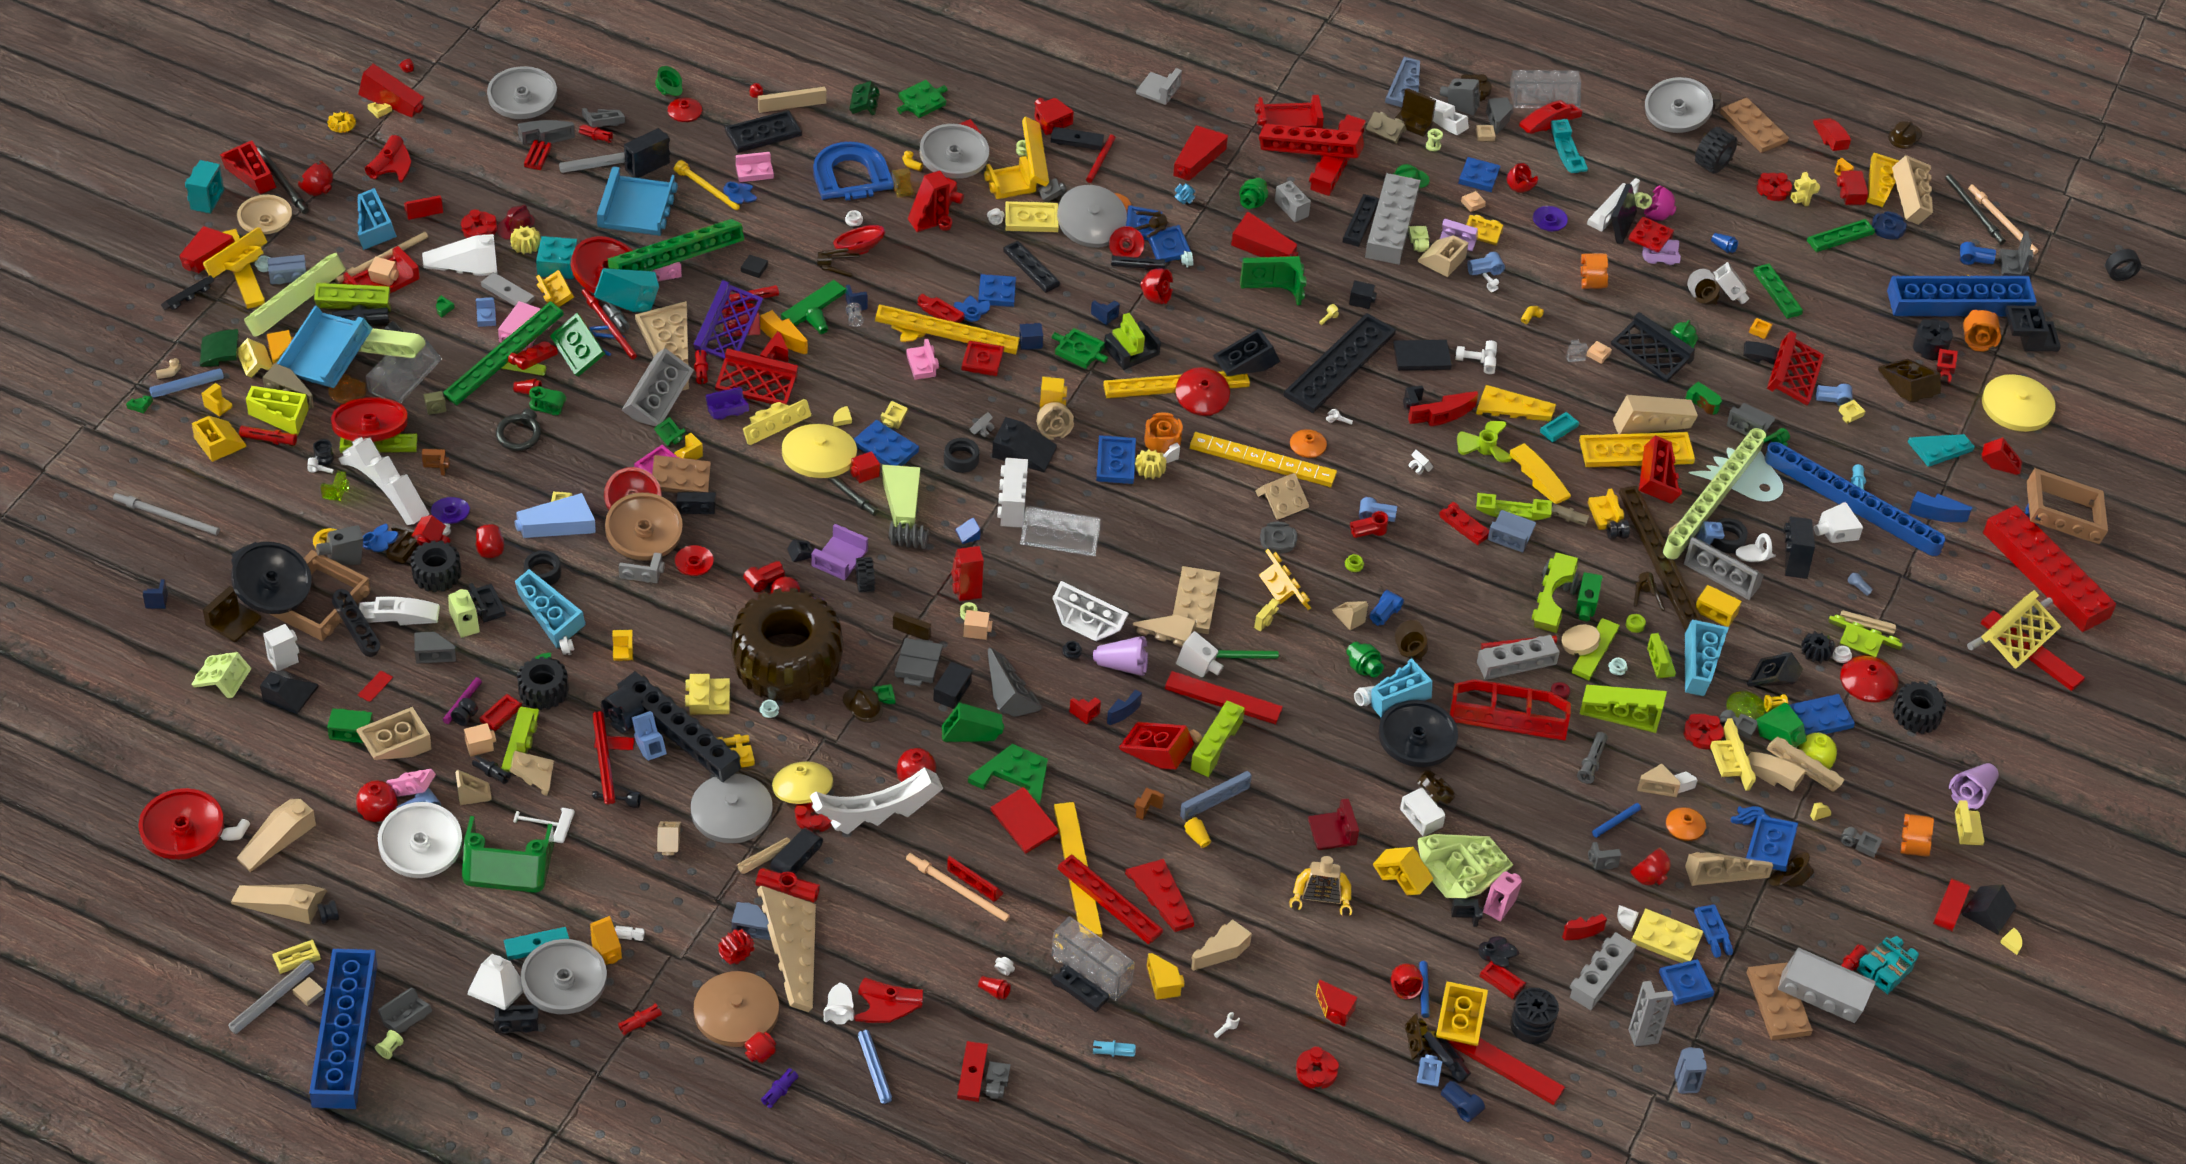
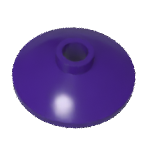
[1533,206,1568,231]
[431,497,470,524]

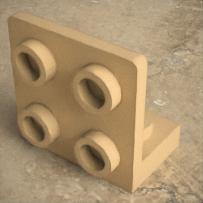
[1255,473,1309,520]

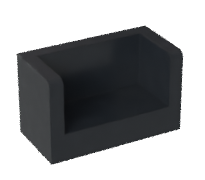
[933,662,972,709]

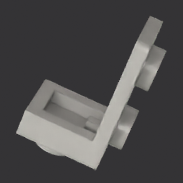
[619,553,665,583]

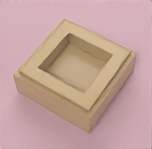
[1476,125,1496,141]
[293,977,324,1006]

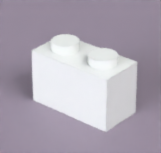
[263,624,299,671]
[1400,788,1445,837]

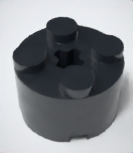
[1913,319,1953,360]
[601,685,646,733]

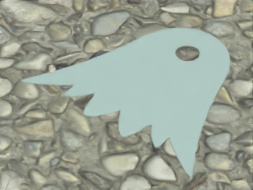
[1689,448,1783,501]

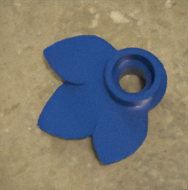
[723,182,757,204]
[954,295,990,322]
[363,524,399,552]

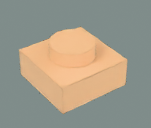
[1461,191,1486,212]
[1586,341,1612,364]

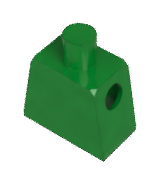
[1575,572,1603,621]

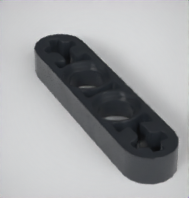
[332,589,380,657]

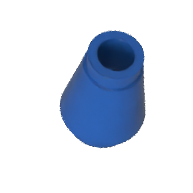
[1711,233,1738,253]

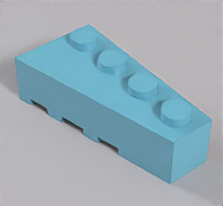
[515,569,586,649]
[1685,620,1729,696]

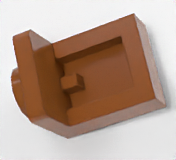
[422,449,450,475]
[1134,788,1165,820]

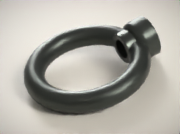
[496,408,541,451]

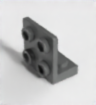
[1999,231,2033,276]
[1726,403,1775,436]

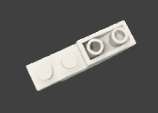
[359,597,440,625]

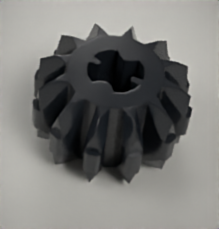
[1801,631,1834,664]

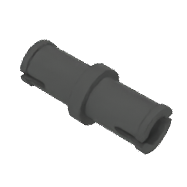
[603,303,630,332]

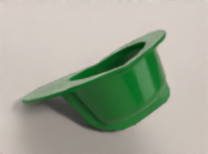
[655,66,682,96]
[1393,164,1430,188]
[1665,320,1698,353]

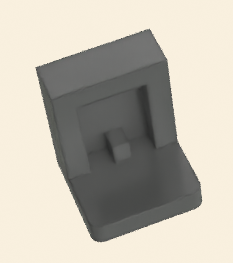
[1038,178,1068,203]
[1588,842,1621,870]

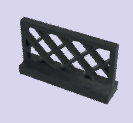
[1611,312,1695,383]

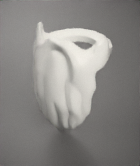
[1736,533,1776,562]
[823,983,854,1024]

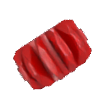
[718,929,754,965]

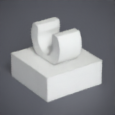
[1409,450,1433,475]

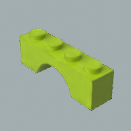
[1532,552,1578,633]
[1191,701,1245,777]

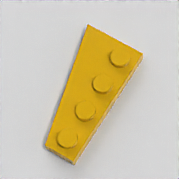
[1866,153,1899,207]
[1476,385,1556,422]

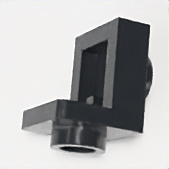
[1403,386,1424,413]
[1451,898,1483,927]

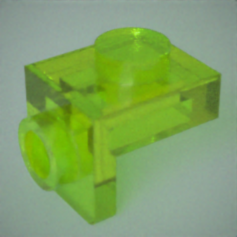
[320,471,349,501]

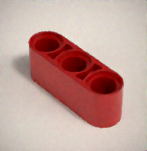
[1933,878,1971,932]

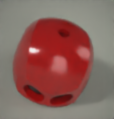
[1507,163,1538,193]
[475,524,504,558]
[1391,963,1423,999]

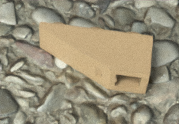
[1133,615,1197,647]
[1191,919,1252,970]

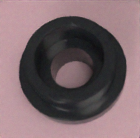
[1062,641,1082,659]

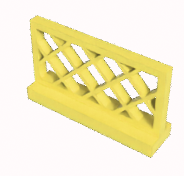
[1981,590,2061,669]

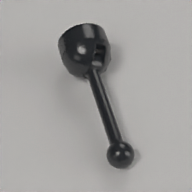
[592,791,641,808]

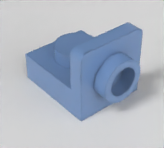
[476,297,496,327]
[1696,521,1725,545]
[1416,1055,1442,1087]

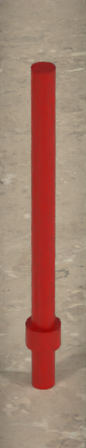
[582,289,637,360]

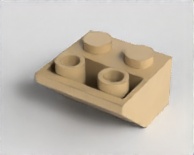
[1418,235,1469,277]

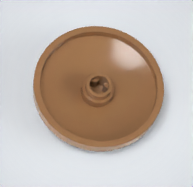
[605,493,683,561]
[694,971,779,1047]

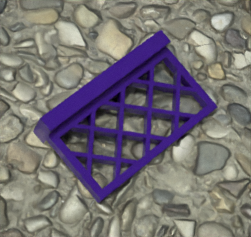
[694,280,763,359]

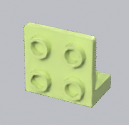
[192,652,252,698]

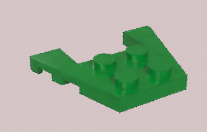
[968,744,1048,806]

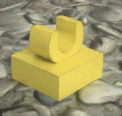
[1839,400,1865,424]

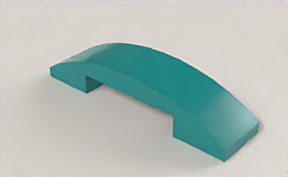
[1551,119,1588,173]

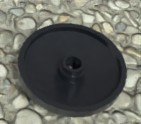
[231,542,312,614]
[1378,700,1458,767]

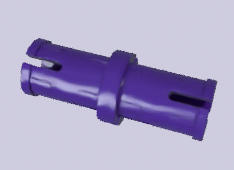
[761,1068,798,1108]

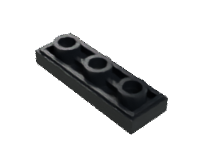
[1051,127,1104,150]
[161,275,214,310]

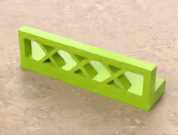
[314,283,391,312]

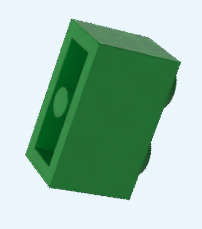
[327,708,374,743]

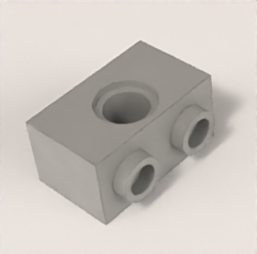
[1275,180,1311,222]

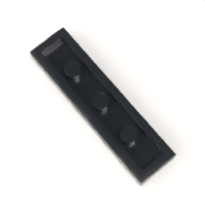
[1342,194,1380,247]
[1003,240,1060,293]

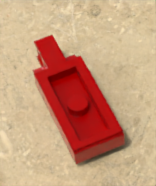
[917,294,965,323]

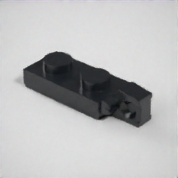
[1424,1030,1471,1082]

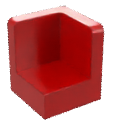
[1069,697,1101,724]

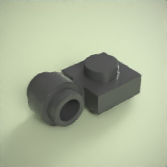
[1719,710,1758,739]
[1841,827,1882,858]
[986,1061,1011,1100]

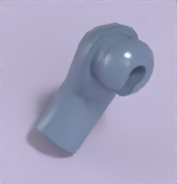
[1848,573,1873,596]

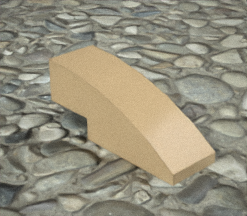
[1748,752,1806,792]

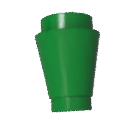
[806,307,829,334]

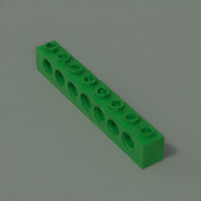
[608,219,744,271]

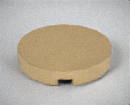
[1562,624,1601,655]

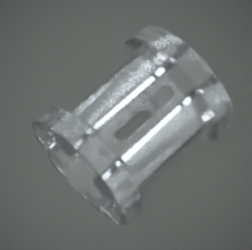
[845,303,864,327]

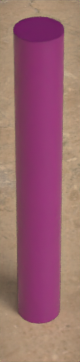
[443,677,482,724]

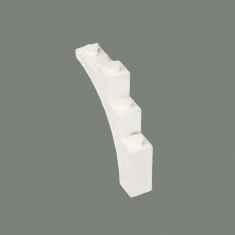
[338,437,429,525]
[810,767,943,834]

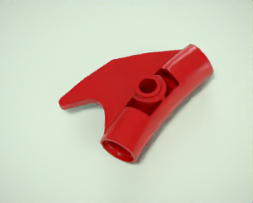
[365,135,411,183]
[854,977,923,1023]

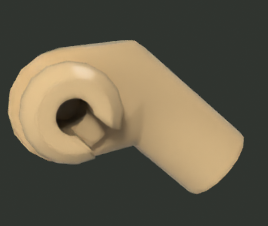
[156,358,181,379]

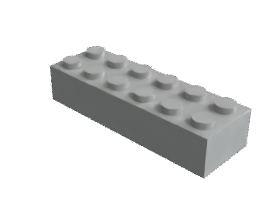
[1365,173,1420,265]

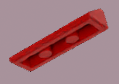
[947,856,1004,902]

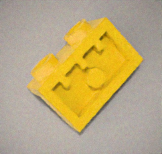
[1466,215,1503,246]
[1588,489,1624,530]

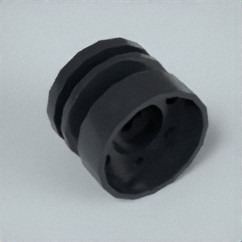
[1510,988,1559,1044]

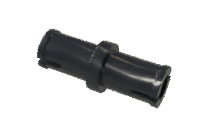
[472,754,511,784]

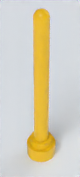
[674,160,740,210]

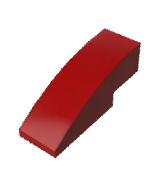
[1813,118,1851,151]

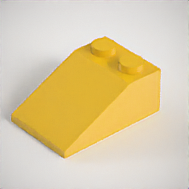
[1436,981,1488,1046]

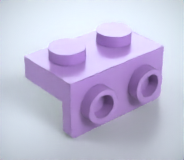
[1642,240,1680,265]

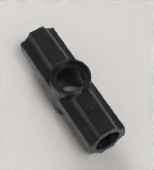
[332,305,389,325]

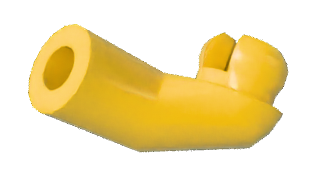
[902,150,923,172]
[1521,306,1544,324]

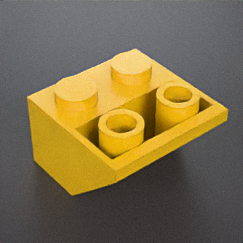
[192,416,246,462]

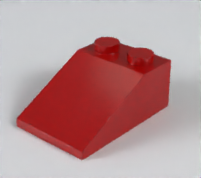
[1119,722,1194,770]

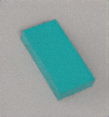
[1540,412,1579,443]

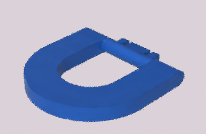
[813,142,894,201]

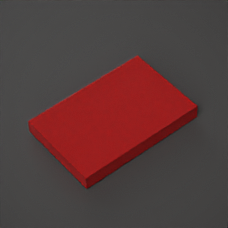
[990,787,1059,854]

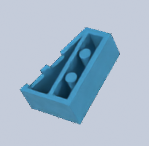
[358,188,397,250]

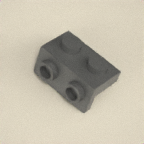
[378,987,432,1034]

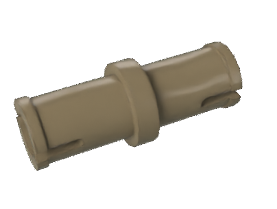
[1551,503,1589,527]

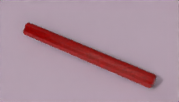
[593,711,615,805]

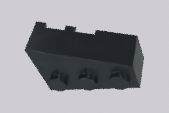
[1783,516,1815,579]

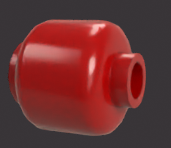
[744,1032,777,1063]

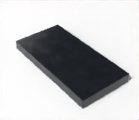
[725,110,802,153]

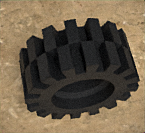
[856,557,875,593]

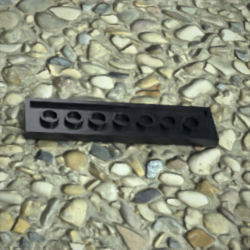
[1284,313,1396,413]

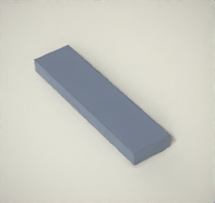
[1180,771,1252,820]

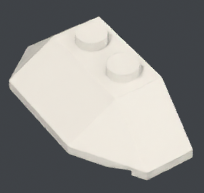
[1053,581,1129,642]

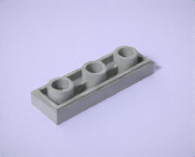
[481,272,535,306]

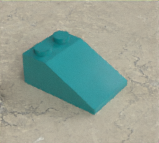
[594,268,659,313]

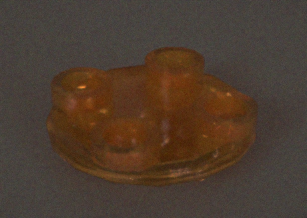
[328,374,366,404]

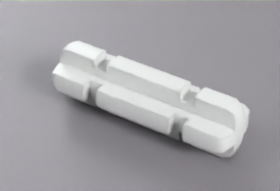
[614,926,645,941]

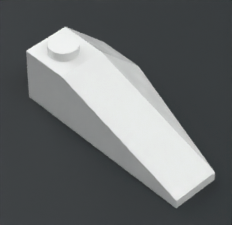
[422,234,497,276]

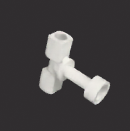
[1455,341,1497,374]

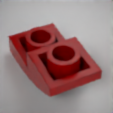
[1562,913,1607,940]

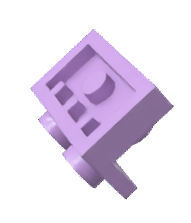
[1440,219,1478,251]

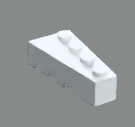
[997,458,1028,528]

